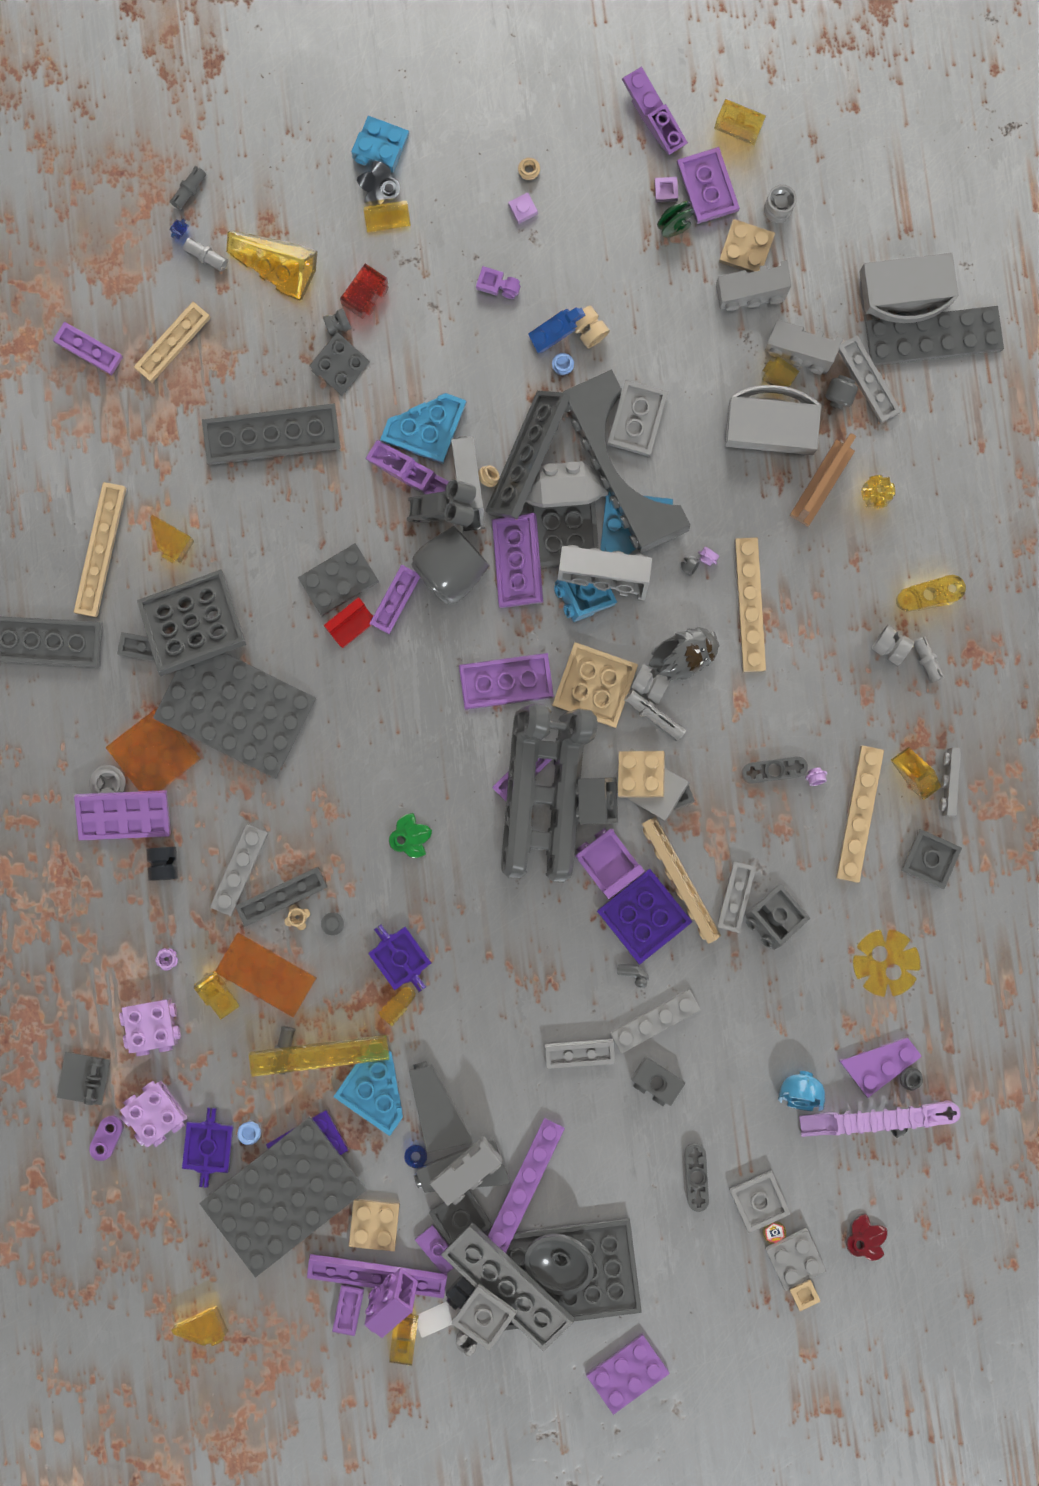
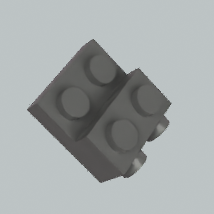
[744,884,810,950]

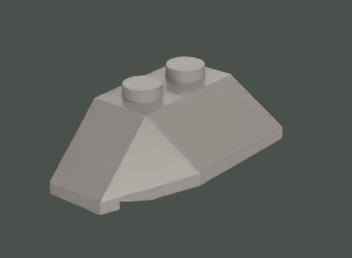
[525,461,608,508]

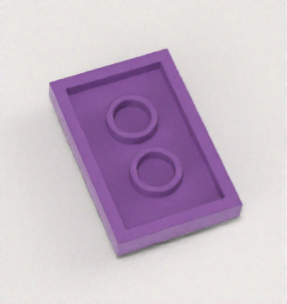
[677,147,740,224]
[586,1334,670,1415]

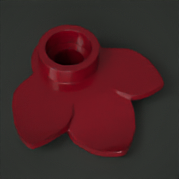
[846,1214,888,1261]

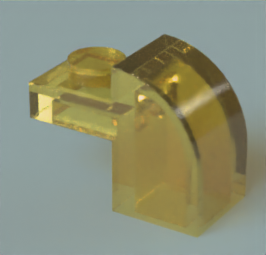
[194,971,240,1020]

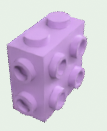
[119,999,181,1057]
[120,1081,188,1147]

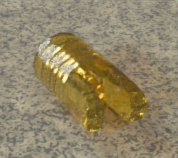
[378,986,416,1027]

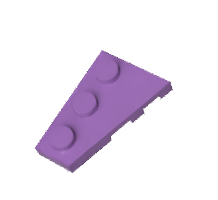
[839,1038,922,1098]

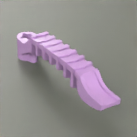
[799,1101,960,1137]

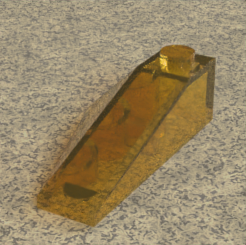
[226,230,318,301]

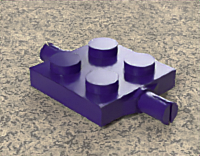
[368,924,432,993]
[182,1107,234,1188]

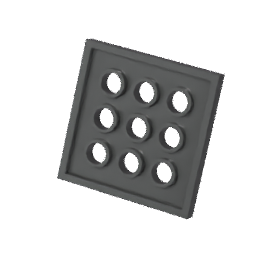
[137,569,246,677]

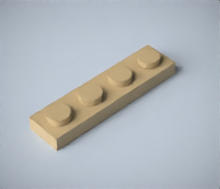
[134,302,211,383]

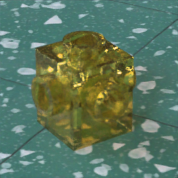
[861,475,895,509]

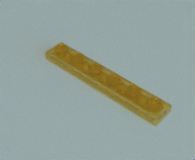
[249,1035,390,1077]

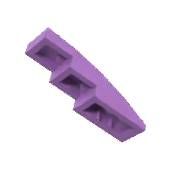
[366,440,449,495]

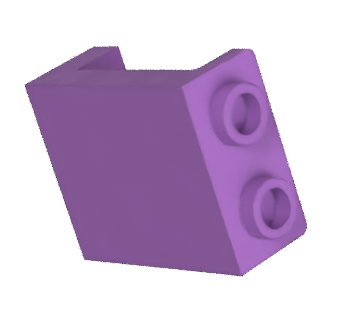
[575,828,645,899]

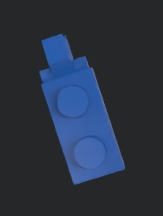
[528,307,586,353]

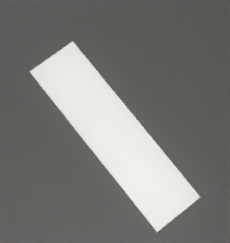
[413,1301,460,1338]

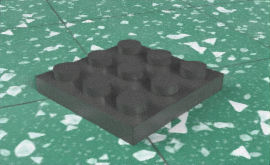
[528,501,599,568]

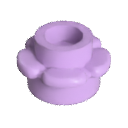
[698,547,720,566]
[806,768,827,786]
[155,948,178,971]

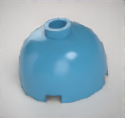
[778,1071,825,1111]

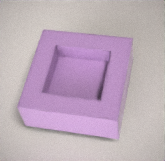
[654,177,678,202]
[508,193,538,224]

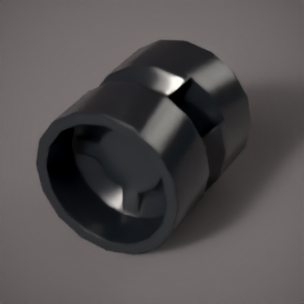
[146,847,178,881]

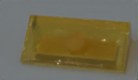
[363,201,411,232]

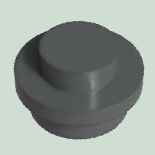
[321,913,344,935]
[900,1067,923,1091]

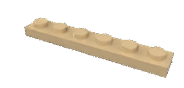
[74,482,127,618]
[735,537,766,673]
[836,745,884,883]
[642,816,721,944]

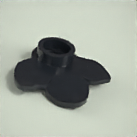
[357,161,400,206]

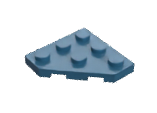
[380,393,467,464]
[600,492,673,555]
[334,1039,403,1136]

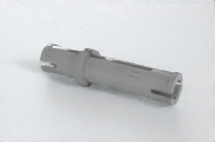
[624,689,686,741]

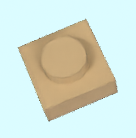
[789,1279,821,1311]

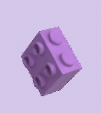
[364,1268,418,1338]

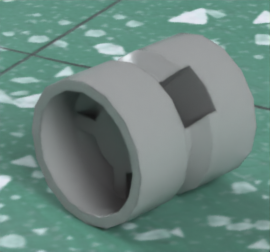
[764,184,797,223]
[872,625,914,666]
[630,664,671,704]

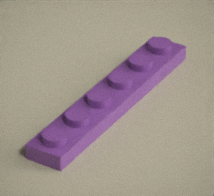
[488,1118,565,1253]
[307,1254,447,1299]

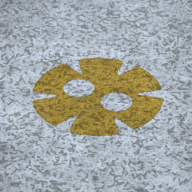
[853,930,920,997]

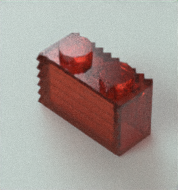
[340,263,389,319]

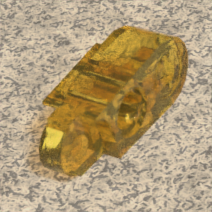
[896,575,966,612]

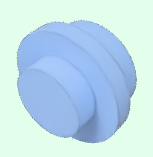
[552,353,574,375]

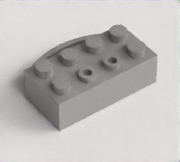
[859,253,959,323]
[725,385,821,455]

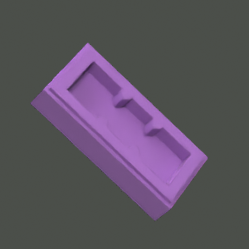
[415,1224,454,1274]
[332,1284,365,1336]

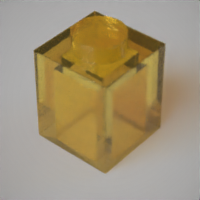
[762,356,800,387]

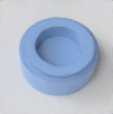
[237,1121,261,1145]

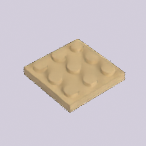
[552,642,638,729]

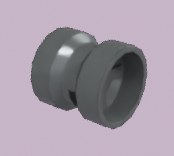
[323,308,351,337]

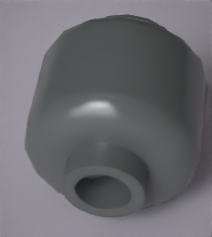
[825,375,858,410]

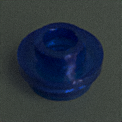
[169,218,189,240]
[404,1145,427,1168]

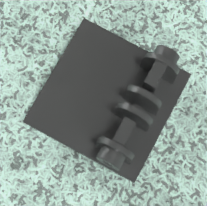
[309,332,370,396]
[57,1052,110,1105]

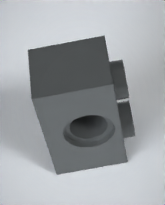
[631,1056,685,1106]

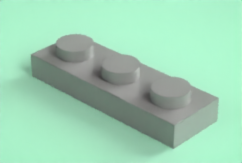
[940,748,961,817]
[717,861,756,933]
[545,1039,615,1069]

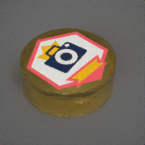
[762,1221,786,1244]

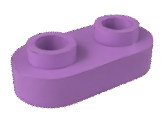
[89,1115,124,1161]

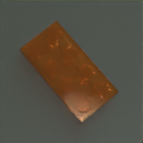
[215,932,317,1018]

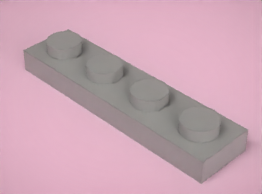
[838,335,901,424]
[210,824,268,916]
[610,989,701,1054]

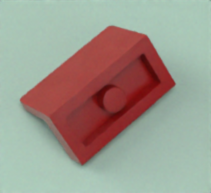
[324,597,373,648]

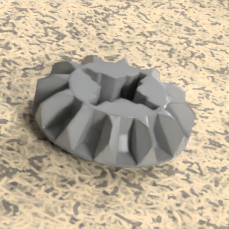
[89,765,126,794]

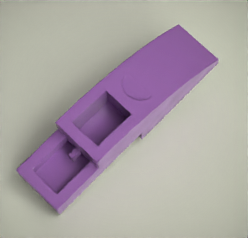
[622,66,688,155]

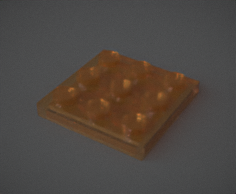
[105,706,202,791]

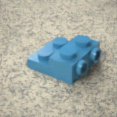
[351,115,409,173]
[554,579,617,622]

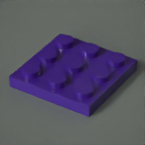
[597,869,692,965]

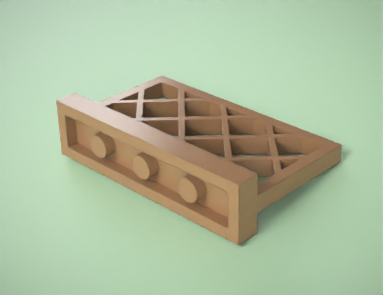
[789,433,856,527]

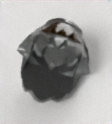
[649,627,720,680]

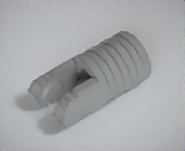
[456,1330,477,1356]

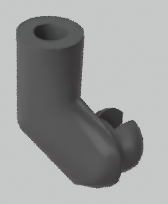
[617,964,649,988]

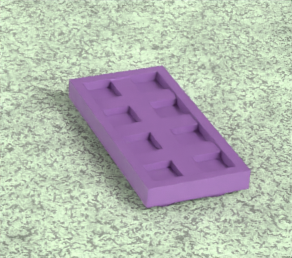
[74,790,171,840]

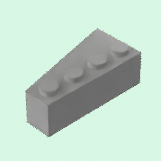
[558,545,652,601]

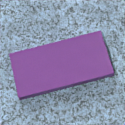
[492,513,543,608]
[459,653,554,710]

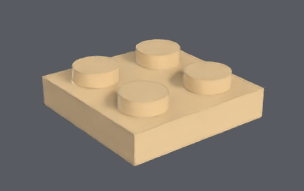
[719,219,775,272]
[618,751,665,798]
[349,1199,400,1251]

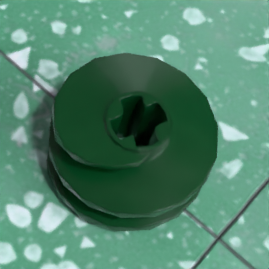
[657,201,695,238]

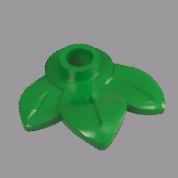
[389,813,432,858]

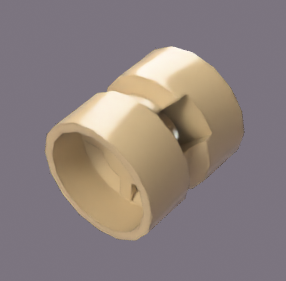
[574,305,610,349]

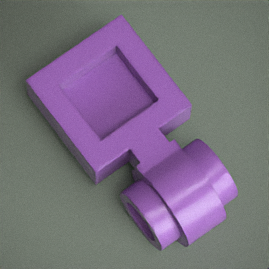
[476,266,521,299]

